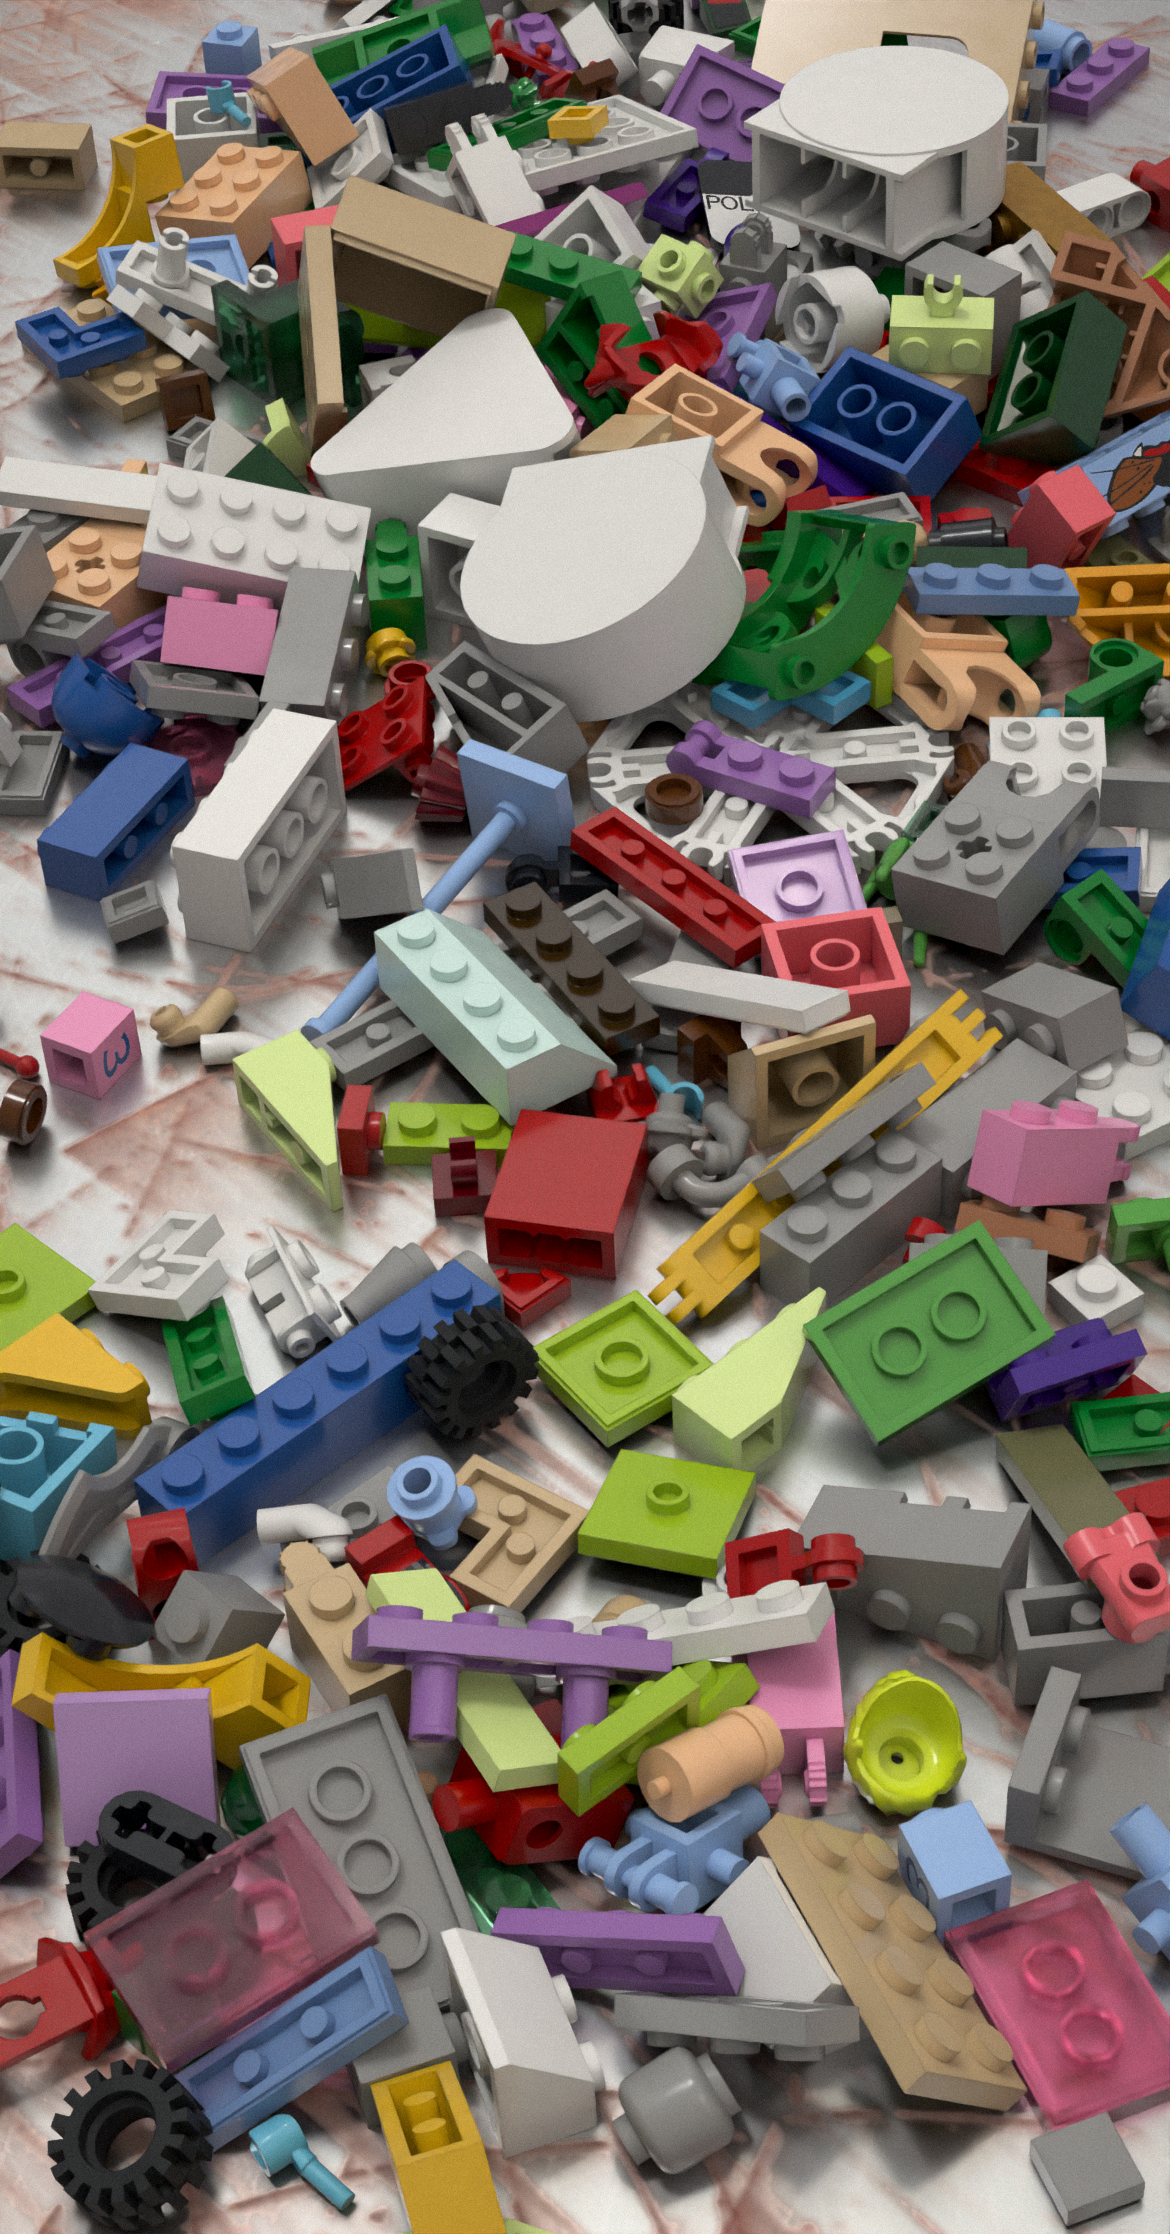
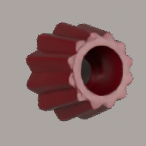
[411,745,467,822]

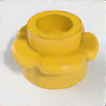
[364,628,416,678]

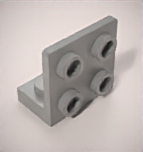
[1004,1666,1170,1881]

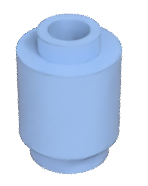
[1033,19,1092,75]

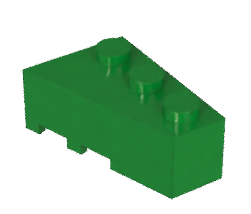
[535,270,662,429]

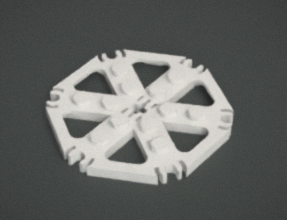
[587,680,955,886]

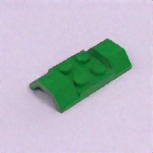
[312,0,497,86]

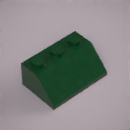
[978,290,1128,465]

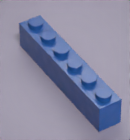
[134,1259,502,1566]

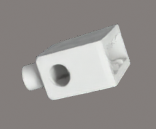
[638,25,735,106]

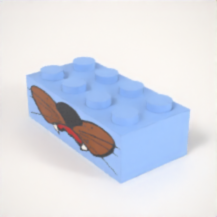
[1017,410,1170,539]

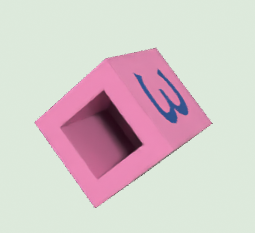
[40,991,142,1100]

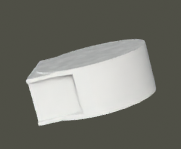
[744,46,1009,261]
[460,435,750,722]

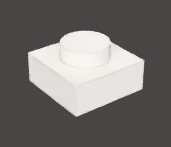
[1047,1254,1144,1330]

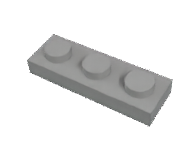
[752,1062,936,1203]
[614,1991,859,2061]

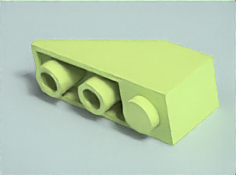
[672,1287,826,1472]

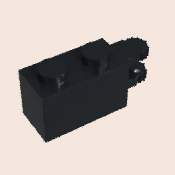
[384,79,514,156]

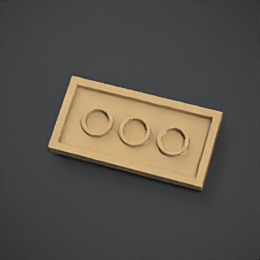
[21,298,200,423]
[757,1812,1028,2112]

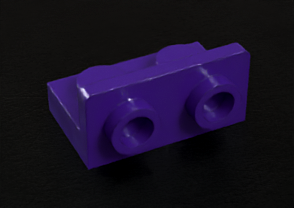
[985,1318,1148,1423]

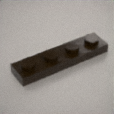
[483,882,660,1057]

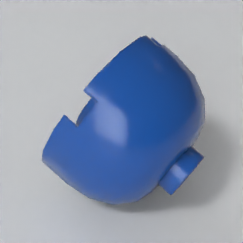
[51,653,165,759]

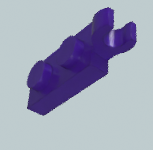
[643,147,730,233]

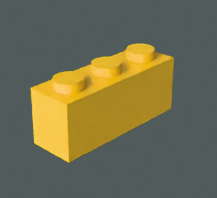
[370,2061,507,2234]

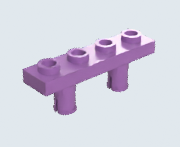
[351,1605,672,1749]

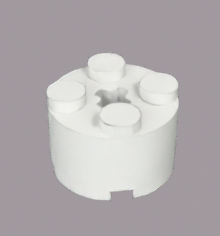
[775,266,891,374]

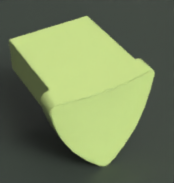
[263,398,311,477]

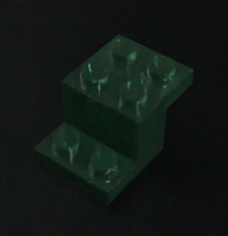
[211,279,366,408]

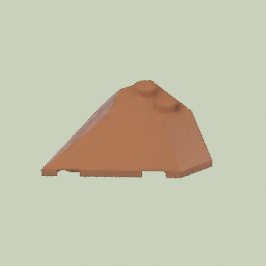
[1047,230,1170,421]

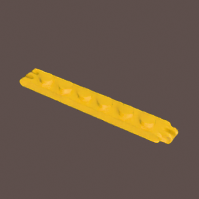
[647,988,1003,1326]

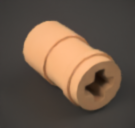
[637,1705,784,1822]

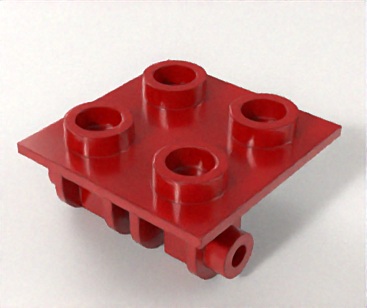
[337,675,435,792]

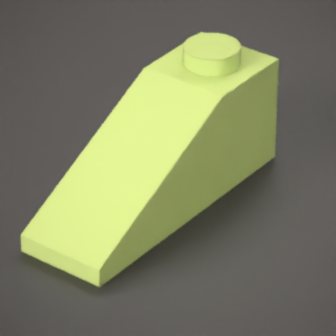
[232,1029,343,1212]

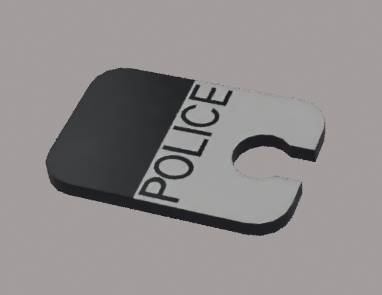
[696,160,801,252]

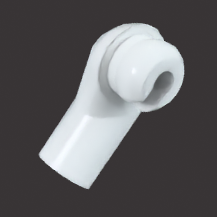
[200,1031,275,1065]
[257,1503,353,1563]

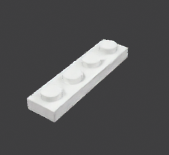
[535,1580,835,1688]

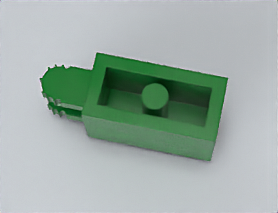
[365,518,428,651]

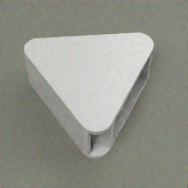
[311,308,581,557]

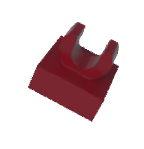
[431,1136,497,1218]

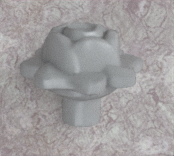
[1139,678,1170,735]
[637,1093,706,1155]

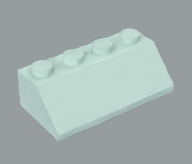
[374,908,617,1126]

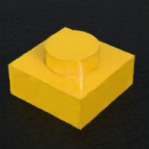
[547,105,609,145]

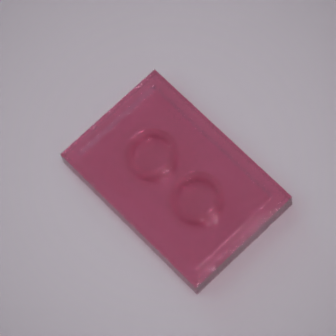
[84,1807,380,2073]
[943,1879,1170,2134]

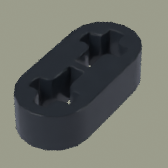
[98,1790,238,1904]

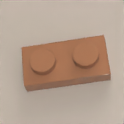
[954,1194,1102,1263]

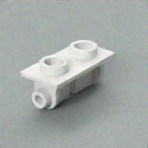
[245,1224,342,1358]

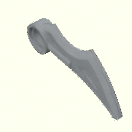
[38,1416,201,1559]

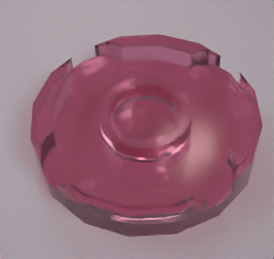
[142,714,244,797]

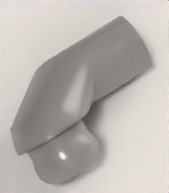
[698,1102,751,1180]

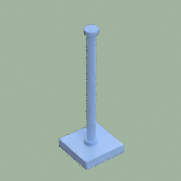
[301,739,576,1042]

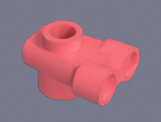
[1063,1512,1170,1643]

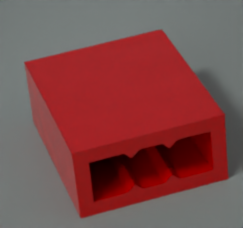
[484,1109,649,1280]

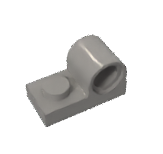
[6,600,118,677]

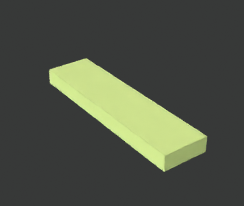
[365,1568,561,1792]

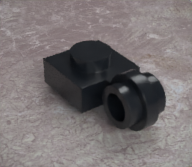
[505,846,619,902]

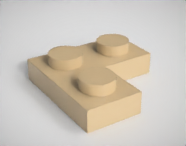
[449,1454,589,1613]

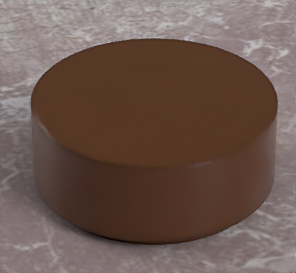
[645,773,703,826]
[0,1079,47,1145]

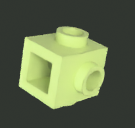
[636,234,724,320]

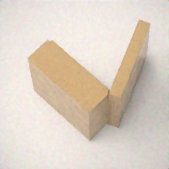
[297,174,517,458]

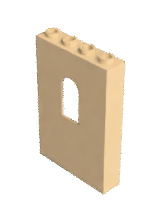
[751,0,1045,123]

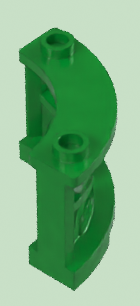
[692,509,916,701]

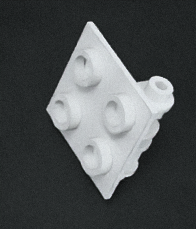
[988,717,1107,798]

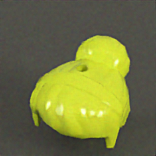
[843,1669,967,1817]

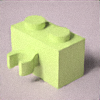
[888,274,994,375]

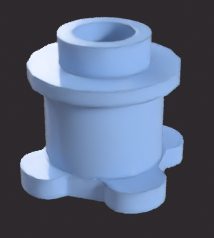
[387,1455,478,1551]

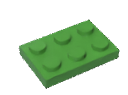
[802,1220,1056,1448]

